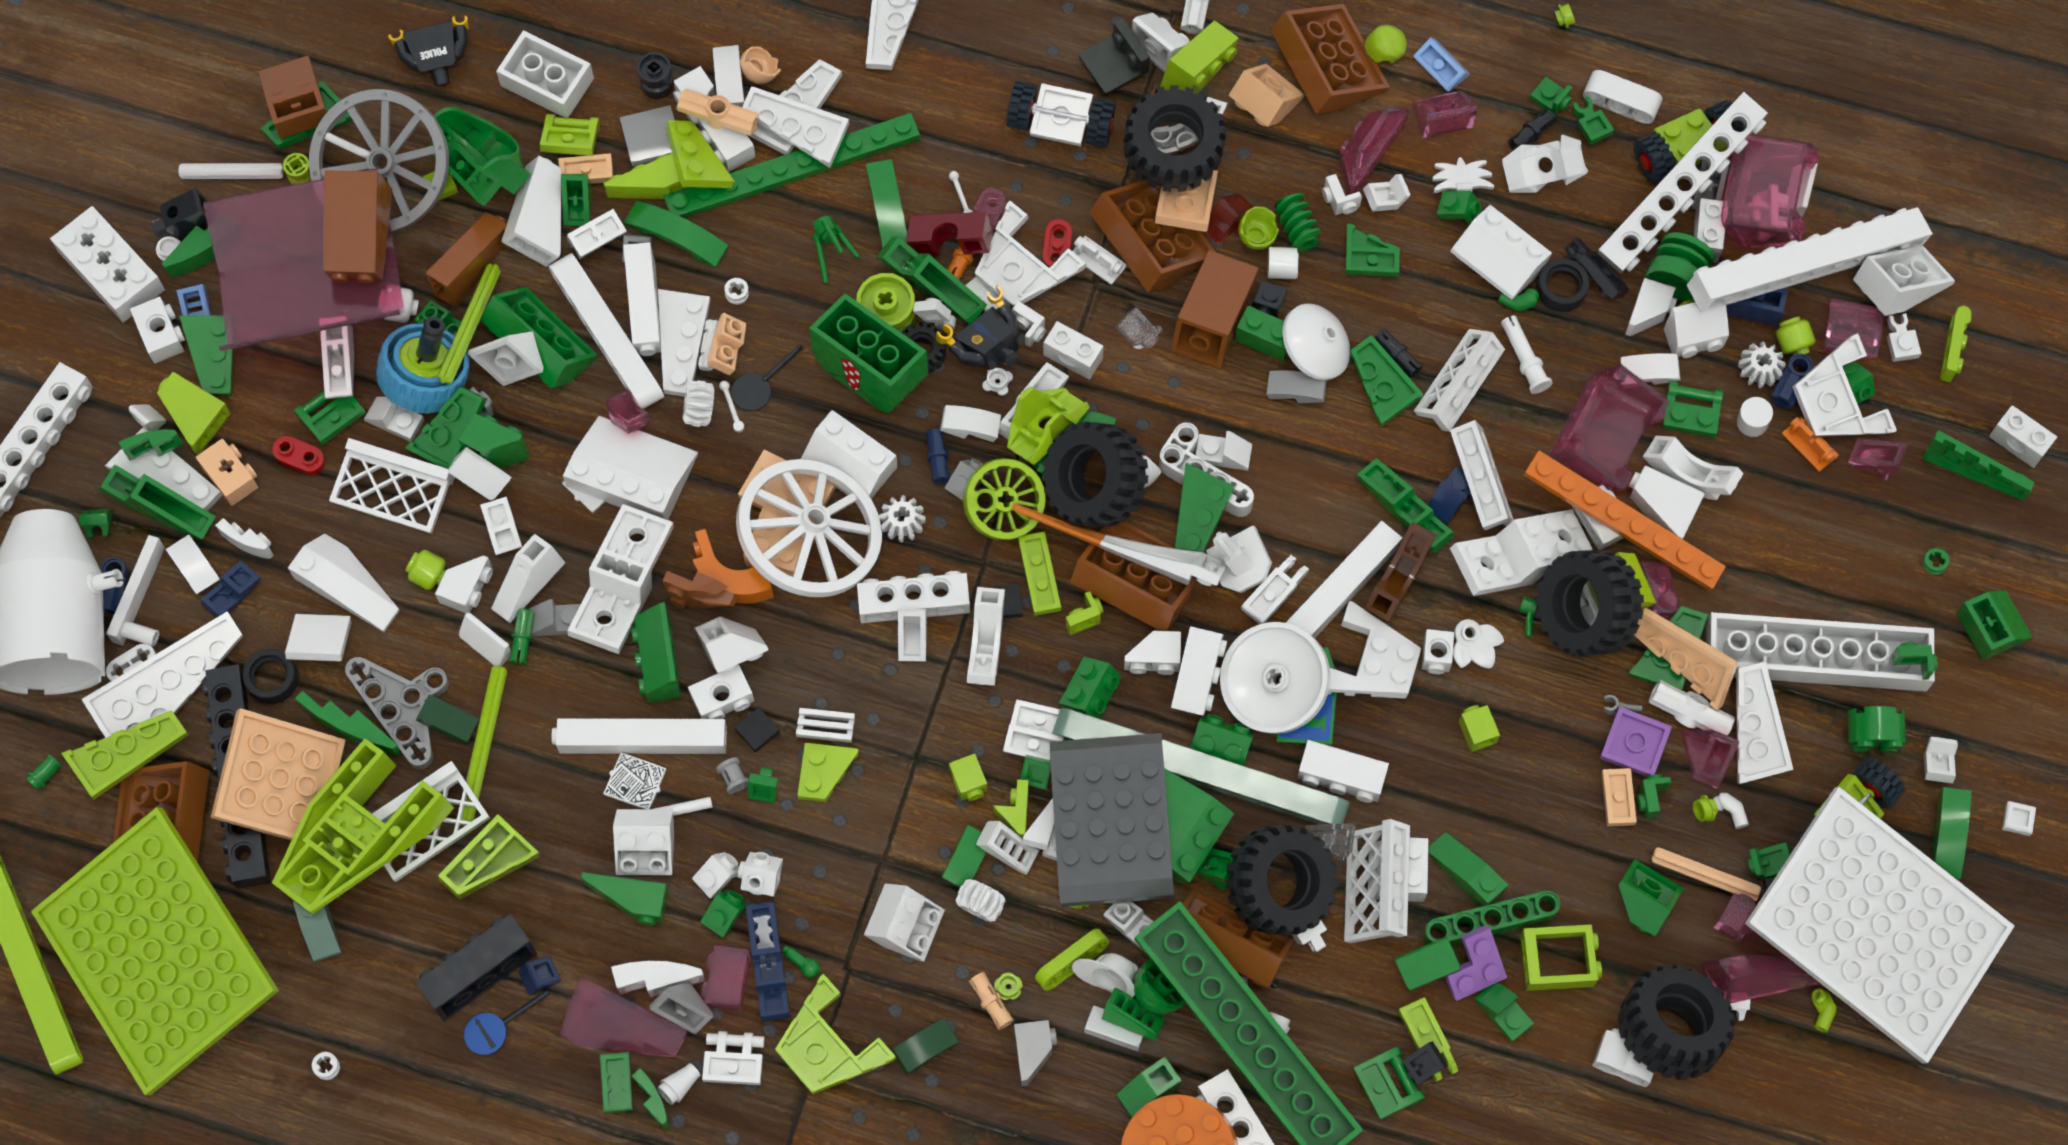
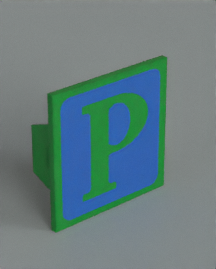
[1277,692,1337,745]

